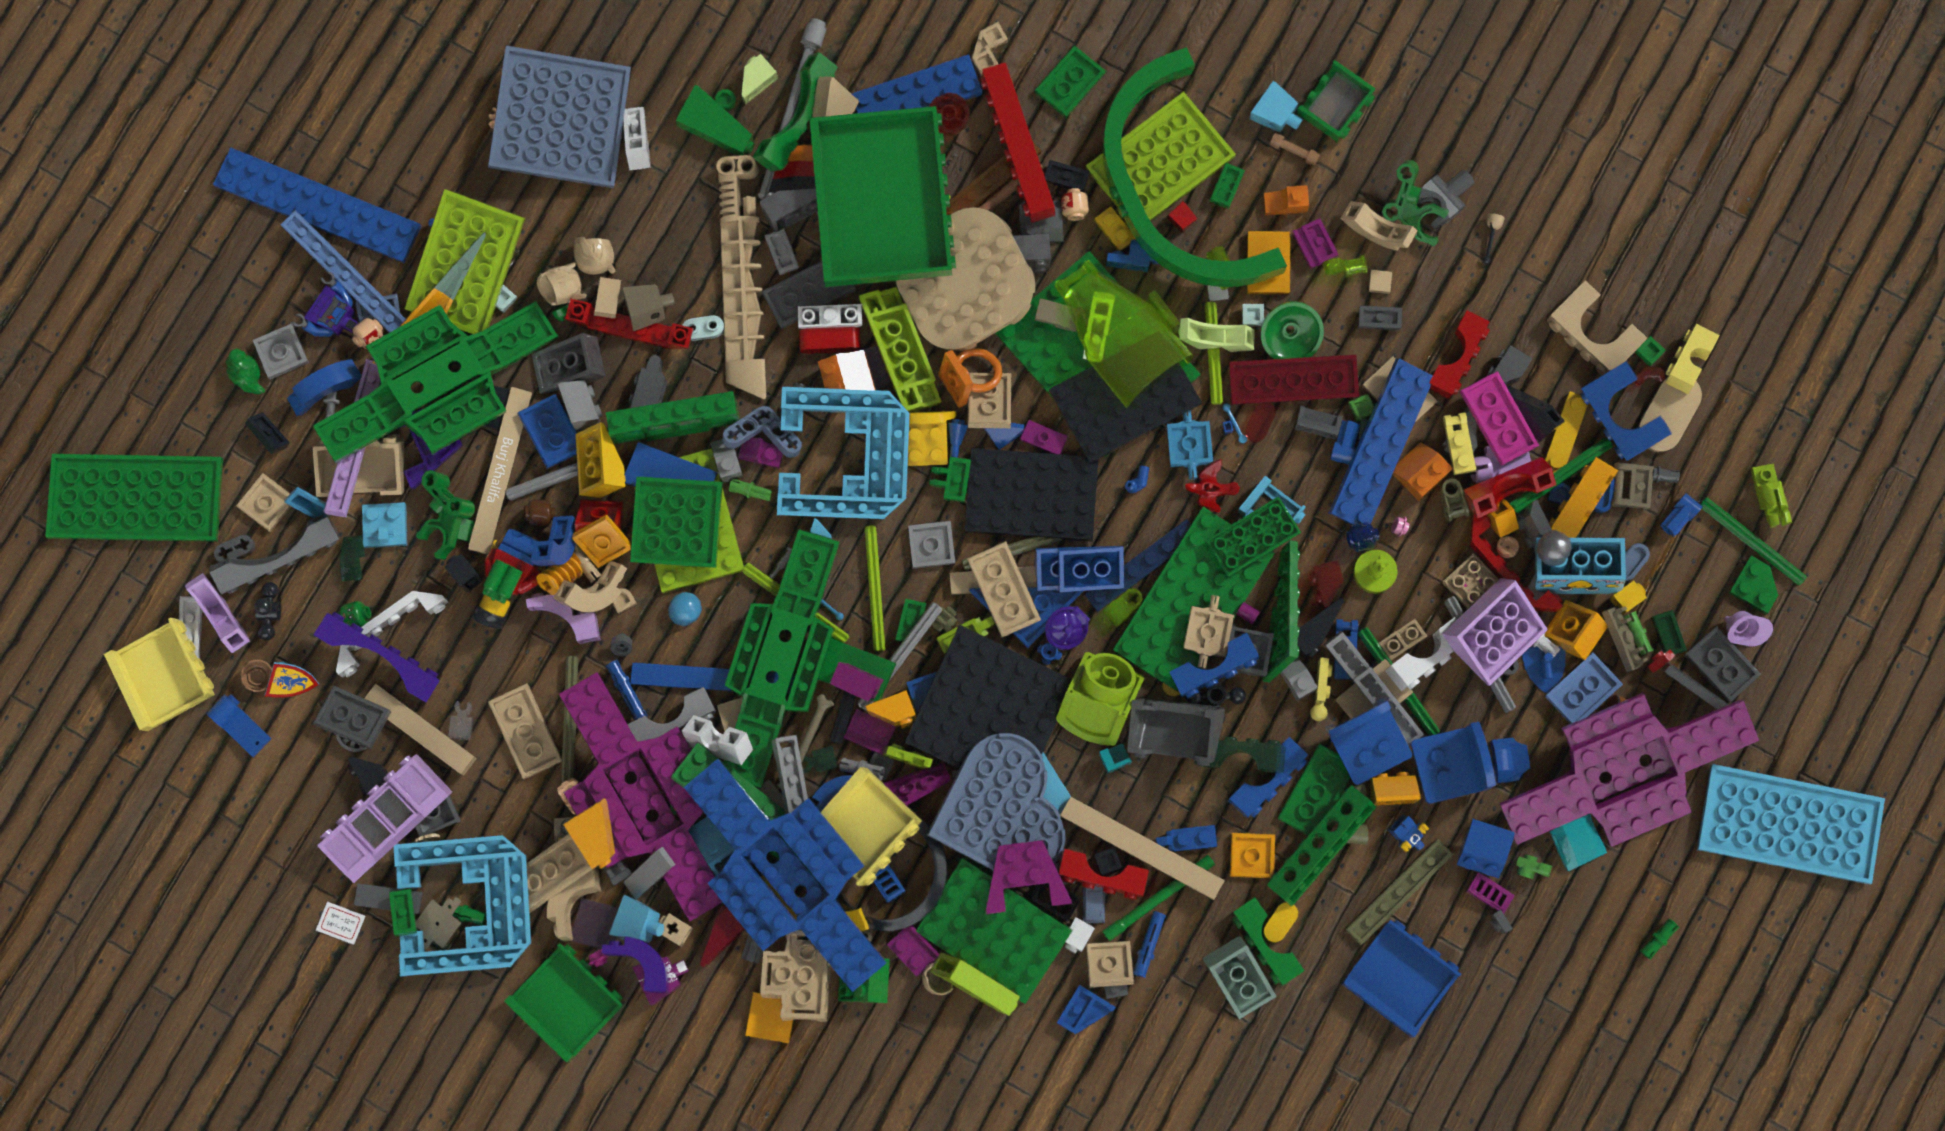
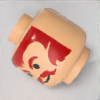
[1061,188,1089,221]
[352,318,385,349]

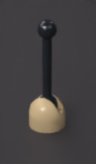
[1482,214,1505,265]

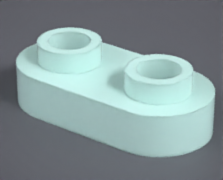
[683,315,724,341]

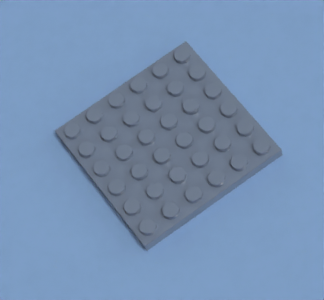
[488,46,631,188]

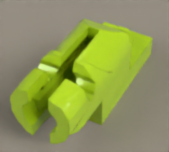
[1751,464,1792,528]

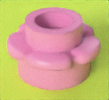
[1391,517,1409,537]

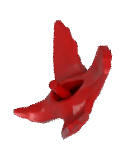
[1185,459,1240,513]

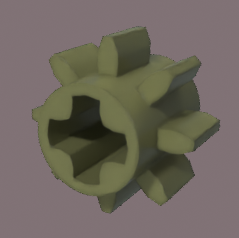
[932,606,958,632]

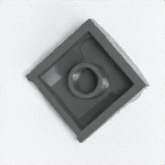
[1018,201,1064,243]
[1516,500,1552,551]
[1225,626,1274,677]
[405,781,461,837]

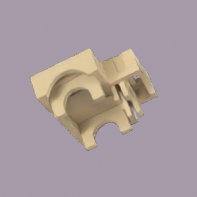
[760,930,831,1022]

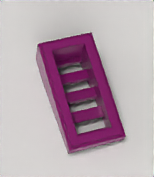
[1465,872,1515,914]

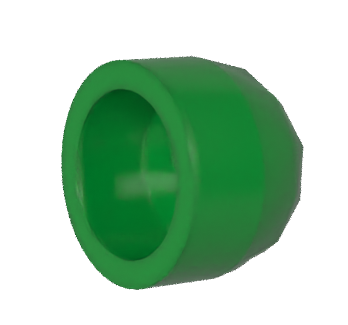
[552,304,568,322]

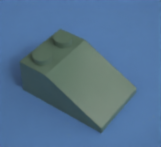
[1202,936,1277,1019]

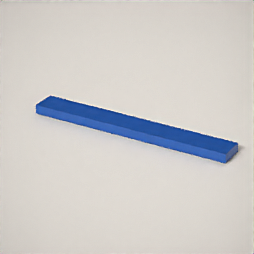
[631,663,796,695]

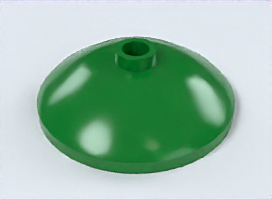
[1260,301,1324,359]

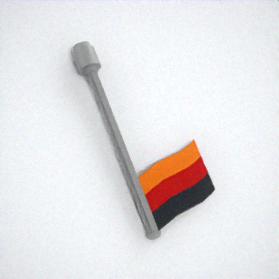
[758,18,826,200]

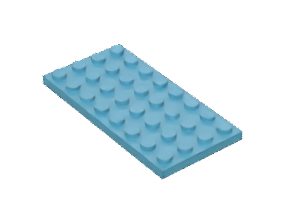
[1697,764,1885,885]

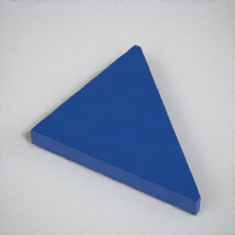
[969,587,1083,648]

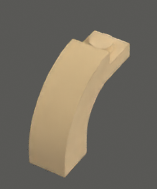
[1341,201,1417,251]
[553,561,627,612]
[547,868,601,942]

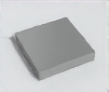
[253,324,309,379]
[908,521,955,569]

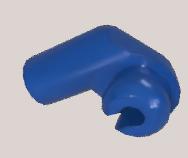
[1125,466,1149,493]

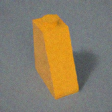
[564,798,615,869]

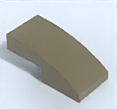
[1035,298,1081,332]

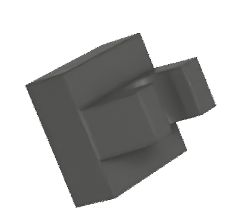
[603,859,632,886]

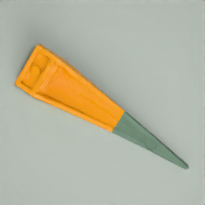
[372,232,486,365]

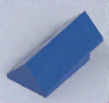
[1034,546,1124,592]

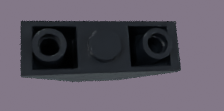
[348,757,393,816]

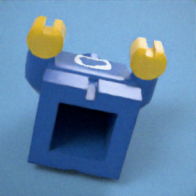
[1387,814,1429,852]

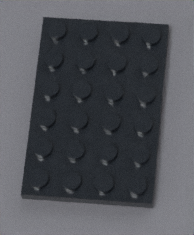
[1049,330,1202,464]
[965,448,1099,542]

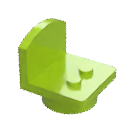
[1056,652,1144,745]

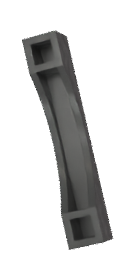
[1441,346,1532,460]
[209,513,339,594]

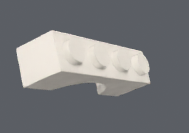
[1385,617,1457,691]

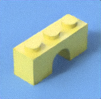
[1665,324,1720,394]

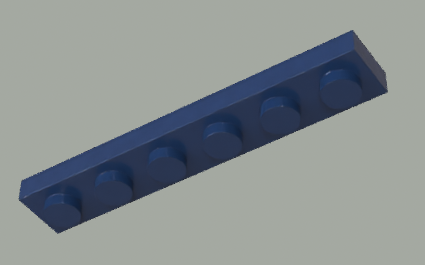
[1085,519,1191,613]

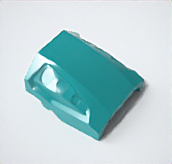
[1549,814,1607,872]

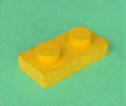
[1094,207,1135,252]

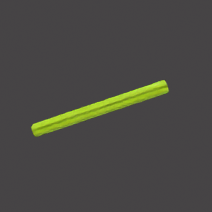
[865,525,885,652]
[742,563,849,643]

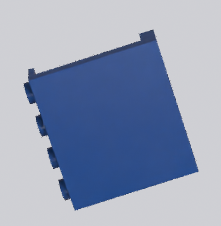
[1341,920,1461,1038]

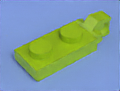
[936,616,996,654]

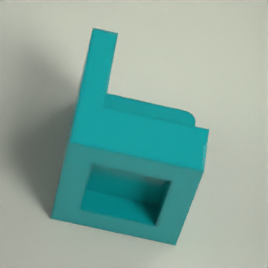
[1099,744,1132,774]

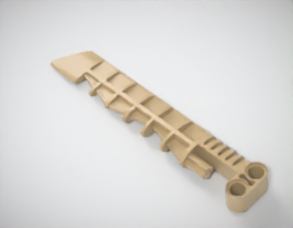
[716,155,766,400]

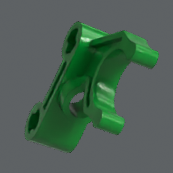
[1382,160,1449,246]
[416,470,475,560]

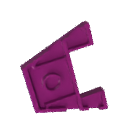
[986,840,1071,914]

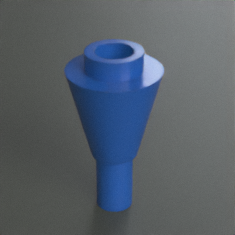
[948,419,968,458]

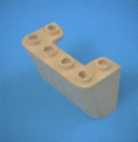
[313,435,404,497]

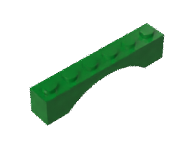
[752,52,837,172]

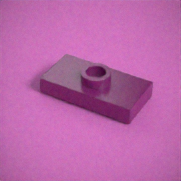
[1020,420,1068,454]

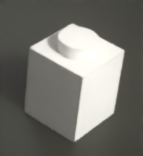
[1064,917,1095,953]

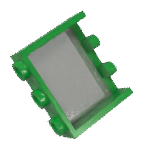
[1296,60,1376,143]

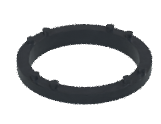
[836,816,948,931]

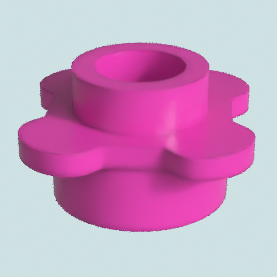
[588,949,609,968]

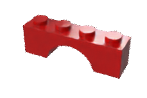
[1429,310,1490,399]
[1463,457,1556,518]
[1057,849,1149,900]

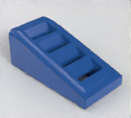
[873,864,906,903]

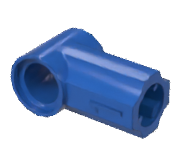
[1330,420,1360,465]
[1660,493,1703,537]

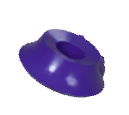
[1045,606,1090,650]

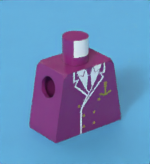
[632,957,689,1006]

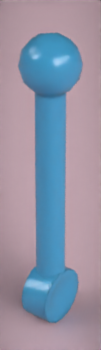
[1222,403,1247,444]
[821,599,844,621]

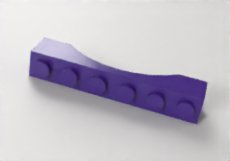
[314,612,440,702]

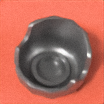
[1537,530,1572,566]

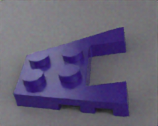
[396,409,463,490]

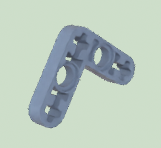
[722,406,802,458]

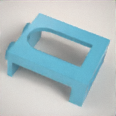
[1237,476,1306,524]

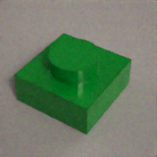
[1634,336,1666,367]

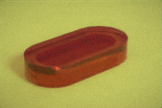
[1245,402,1276,443]

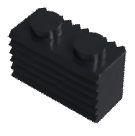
[445,554,483,593]

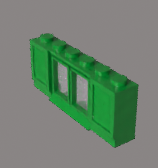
[606,391,740,444]

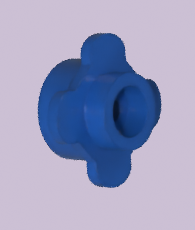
[1037,643,1062,665]

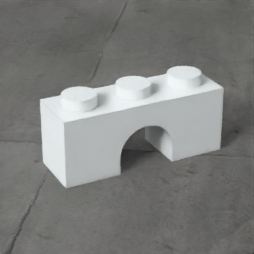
[682,715,753,765]

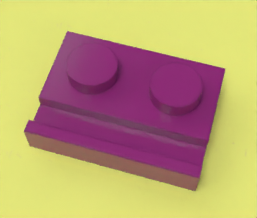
[1292,218,1339,270]
[844,709,896,755]
[887,926,940,977]

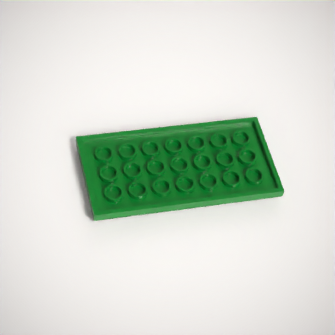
[45,454,223,542]
[1112,507,1275,697]

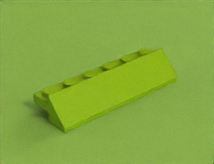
[859,287,941,413]

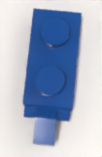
[1156,825,1217,852]

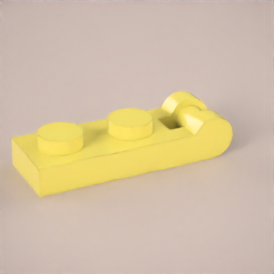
[1443,413,1476,475]

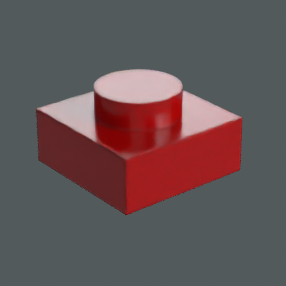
[1648,650,1675,673]

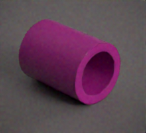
[1236,602,1260,624]

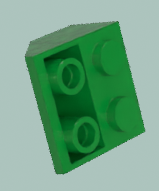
[838,958,890,1003]

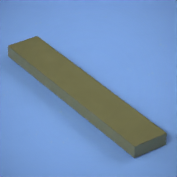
[1345,839,1453,946]

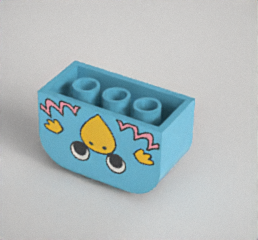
[1535,538,1626,594]

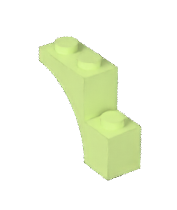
[1178,318,1255,352]

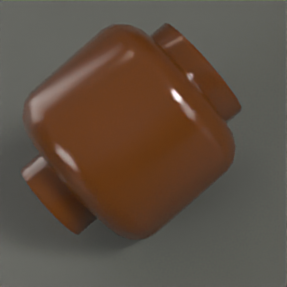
[524,500,555,527]

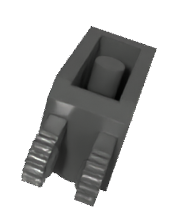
[629,355,667,408]

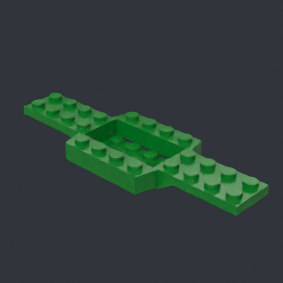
[724,529,840,789]

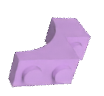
[185,573,250,653]
[526,593,601,644]

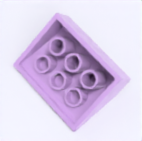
[1443,578,1548,686]

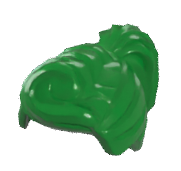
[225,348,265,394]

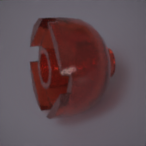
[929,93,970,136]

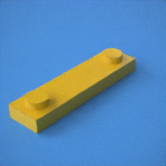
[1545,391,1587,473]

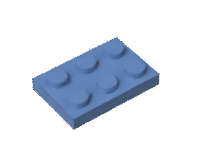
[1545,653,1623,724]

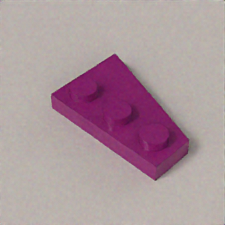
[883,762,951,806]

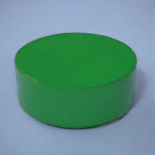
[715,89,736,111]

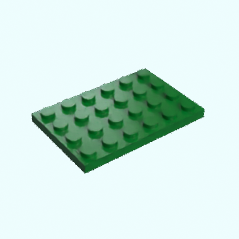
[916,858,1073,1004]

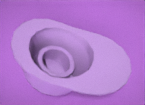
[1725,611,1773,646]

